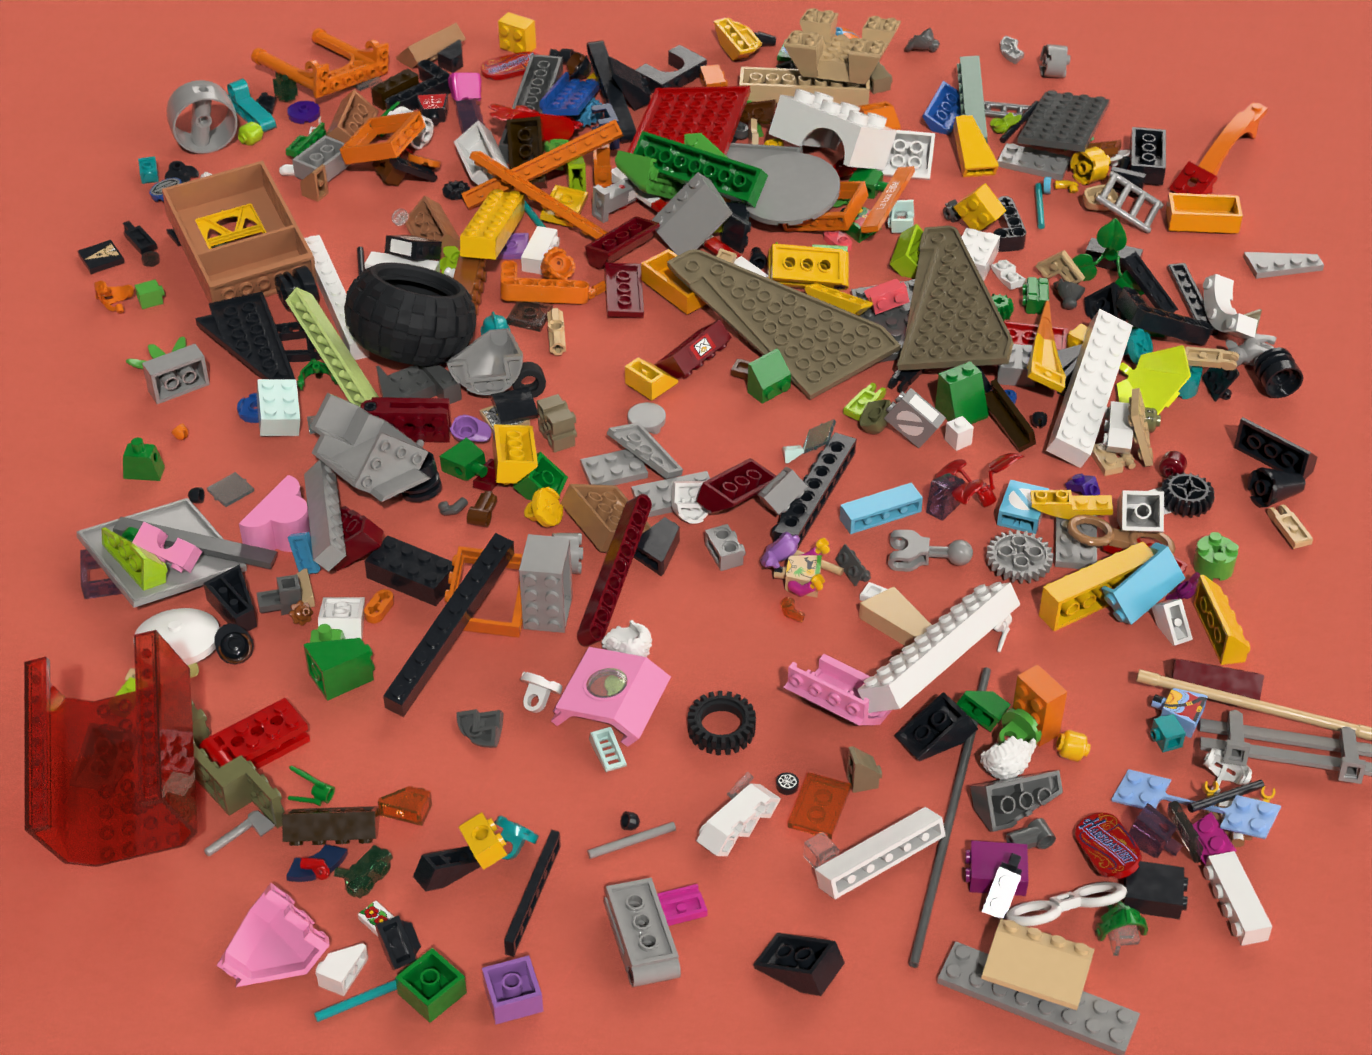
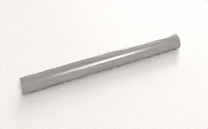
[587,822,676,859]

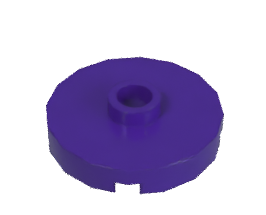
[287,101,320,124]

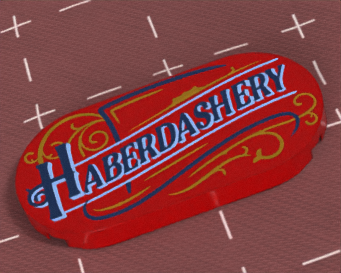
[481,51,539,81]
[1075,812,1142,879]

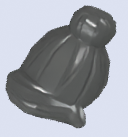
[904,28,940,52]
[1053,278,1085,310]

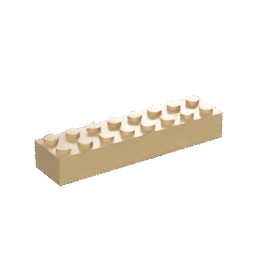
[739,67,870,106]

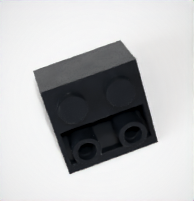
[720,202,751,253]

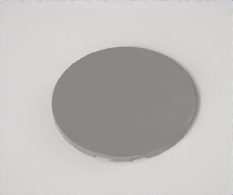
[738,153,840,226]

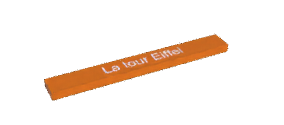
[861,166,915,233]

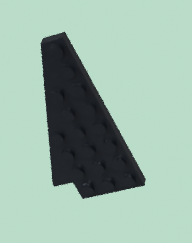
[195,292,295,380]

